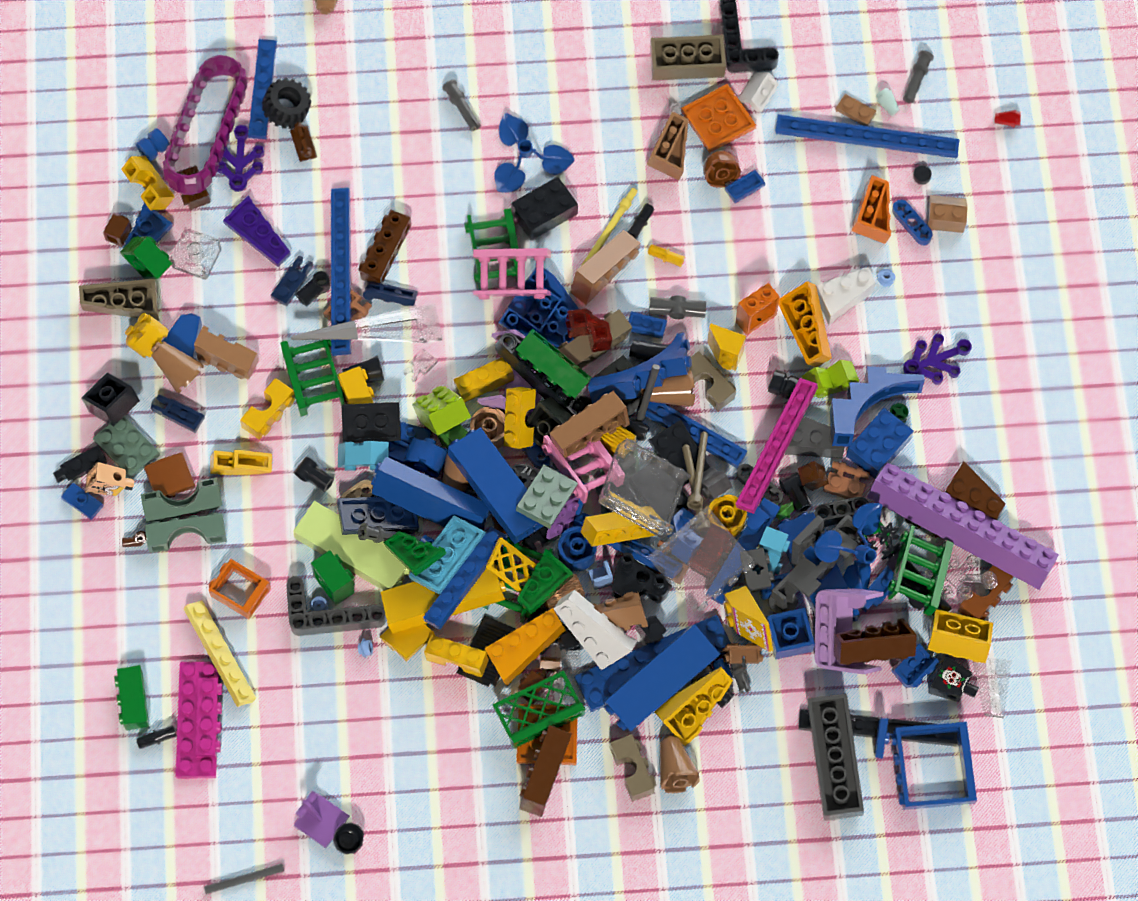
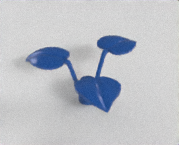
[494,113,575,193]
[814,503,883,590]

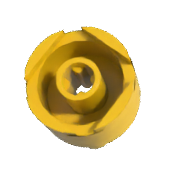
[125,313,168,358]
[707,495,747,540]

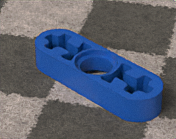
[892,200,933,246]

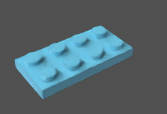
[409,516,486,595]

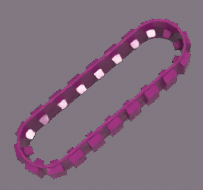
[163,55,247,195]

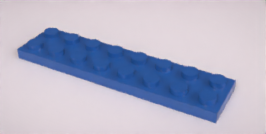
[574,615,731,712]

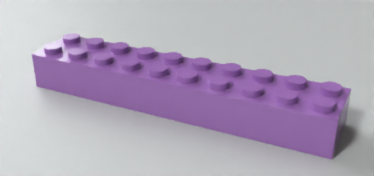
[867,463,1059,590]

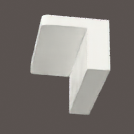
[738,72,779,112]

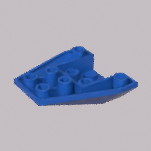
[498,267,589,348]

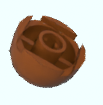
[703,151,741,188]

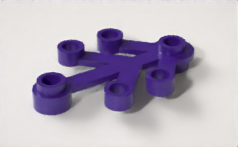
[217,125,265,192]
[903,333,972,385]

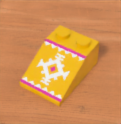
[723,586,773,652]

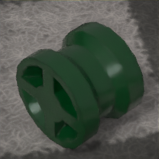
[890,403,909,423]

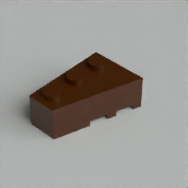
[945,461,1006,520]

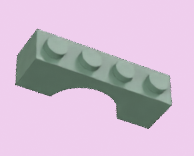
[141,477,223,522]
[145,512,227,553]

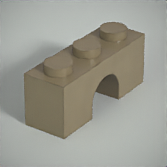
[689,351,736,412]
[609,734,657,802]

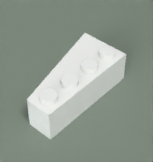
[554,590,637,670]

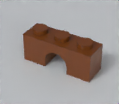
[958,565,1014,620]

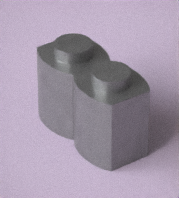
[700,467,733,500]

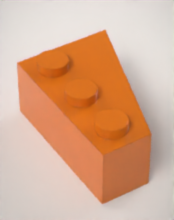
[851,175,891,244]

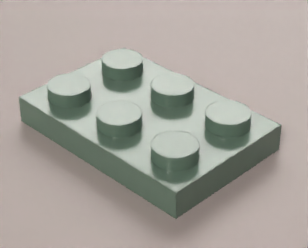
[93,417,160,479]
[516,465,578,529]

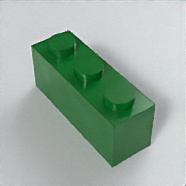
[114,665,150,731]

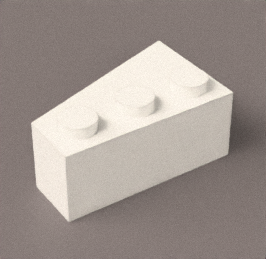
[816,267,876,325]

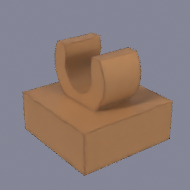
[540,656,561,676]

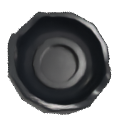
[333,822,364,855]

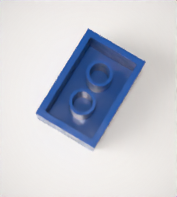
[846,408,914,479]

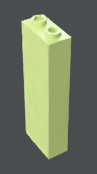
[293,501,411,591]

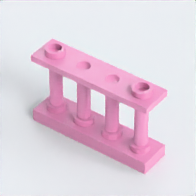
[473,248,551,300]
[542,435,624,504]

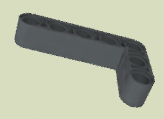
[286,576,386,636]

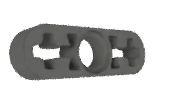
[737,464,783,506]

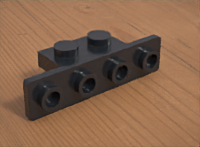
[886,551,952,617]

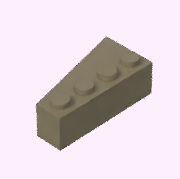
[79,278,160,321]

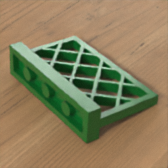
[492,670,585,749]

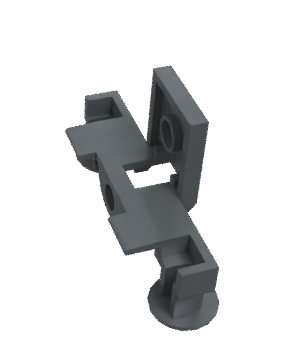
[769,514,860,614]

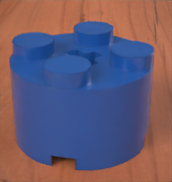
[403,438,448,478]
[558,526,597,572]

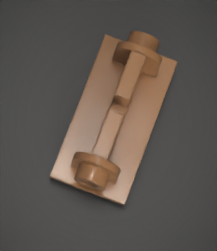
[721,643,763,664]

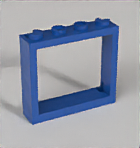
[891,722,977,810]

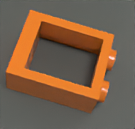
[735,283,780,335]
[208,559,271,619]

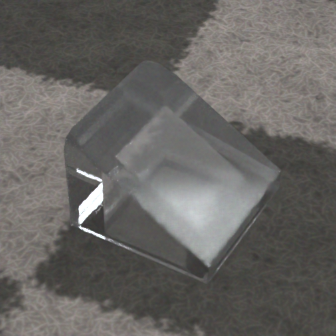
[561,650,582,674]

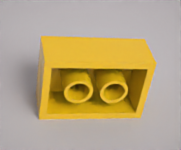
[927,609,993,663]

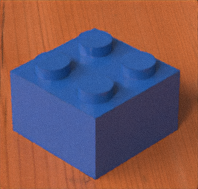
[766,608,815,660]

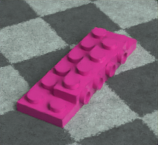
[176,662,223,779]

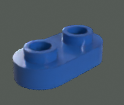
[521,441,551,469]

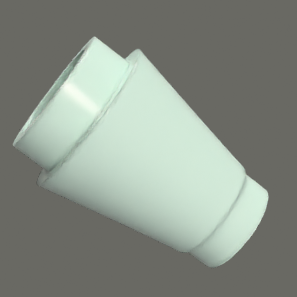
[876,88,900,116]

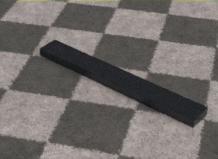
[798,709,958,747]

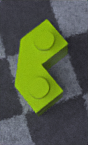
[802,360,859,398]

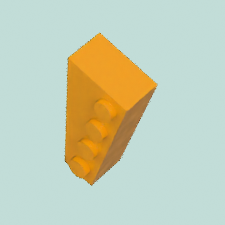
[779,281,832,367]
[484,608,565,686]

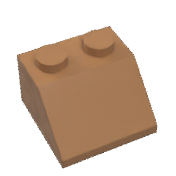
[927,195,968,233]

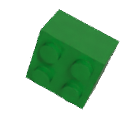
[119,236,173,279]
[311,550,355,606]

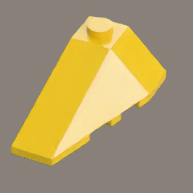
[654,667,733,746]

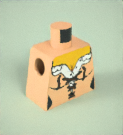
[85,462,134,496]

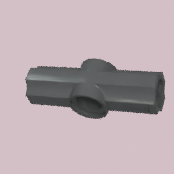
[649,295,706,319]

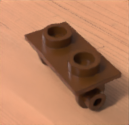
[290,122,317,162]

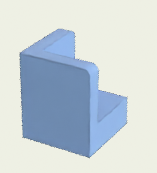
[588,560,613,590]

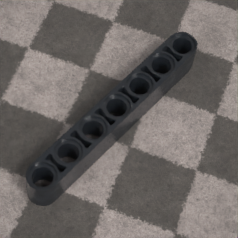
[495,333,586,416]

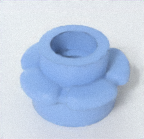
[877,269,896,287]
[309,596,329,611]
[358,638,373,658]

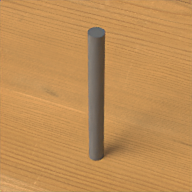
[636,364,660,423]
[204,864,284,894]

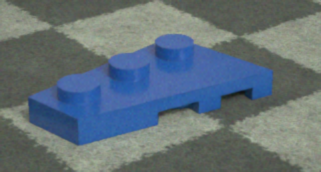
[123,203,173,248]

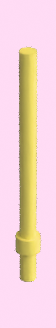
[581,188,638,266]

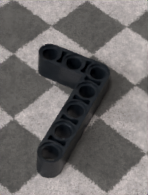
[718,0,779,73]

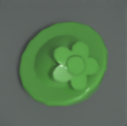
[775,502,795,520]

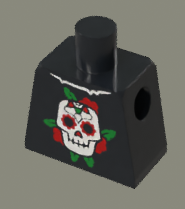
[928,655,979,702]

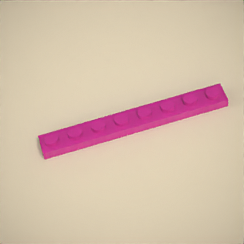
[736,378,818,514]

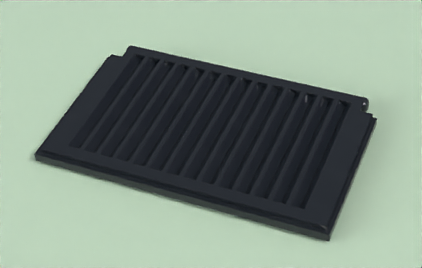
[457,615,516,687]

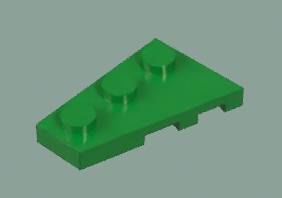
[383,531,447,576]
[517,549,574,614]

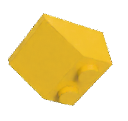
[707,323,746,371]

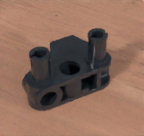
[611,553,672,604]

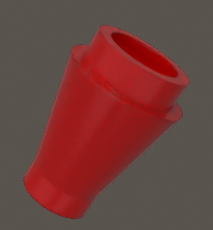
[995,110,1021,128]

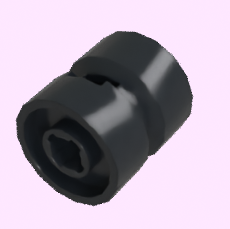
[767,369,799,400]

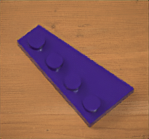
[223,195,291,267]

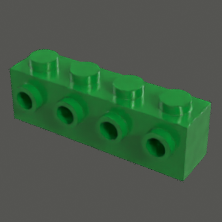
[516,329,592,398]

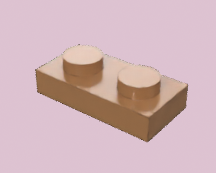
[835,94,877,126]

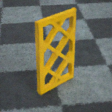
[486,537,537,593]

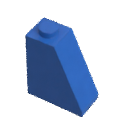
[162,313,202,360]

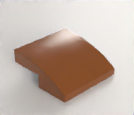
[144,452,195,498]

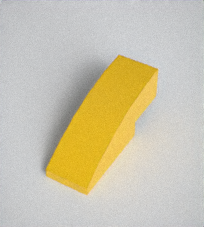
[210,450,272,475]

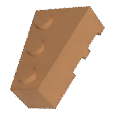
[646,111,689,181]
[194,325,259,380]
[593,592,648,631]

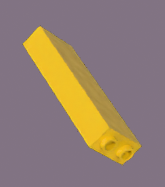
[380,562,506,634]

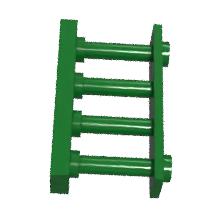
[464,208,519,288]
[280,339,345,417]
[887,525,954,616]
[482,536,553,623]

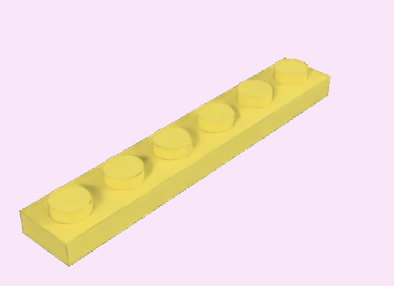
[184,600,256,707]

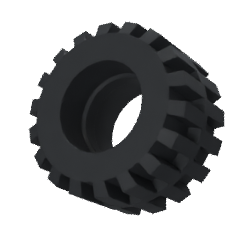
[262,78,312,129]

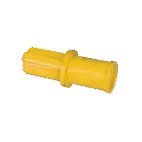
[648,244,685,267]

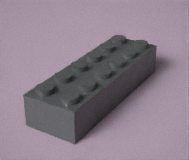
[807,693,864,821]

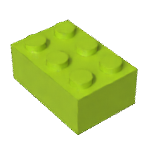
[412,386,471,435]

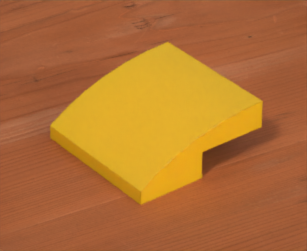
[379,624,435,662]

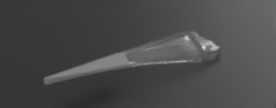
[291,304,443,343]

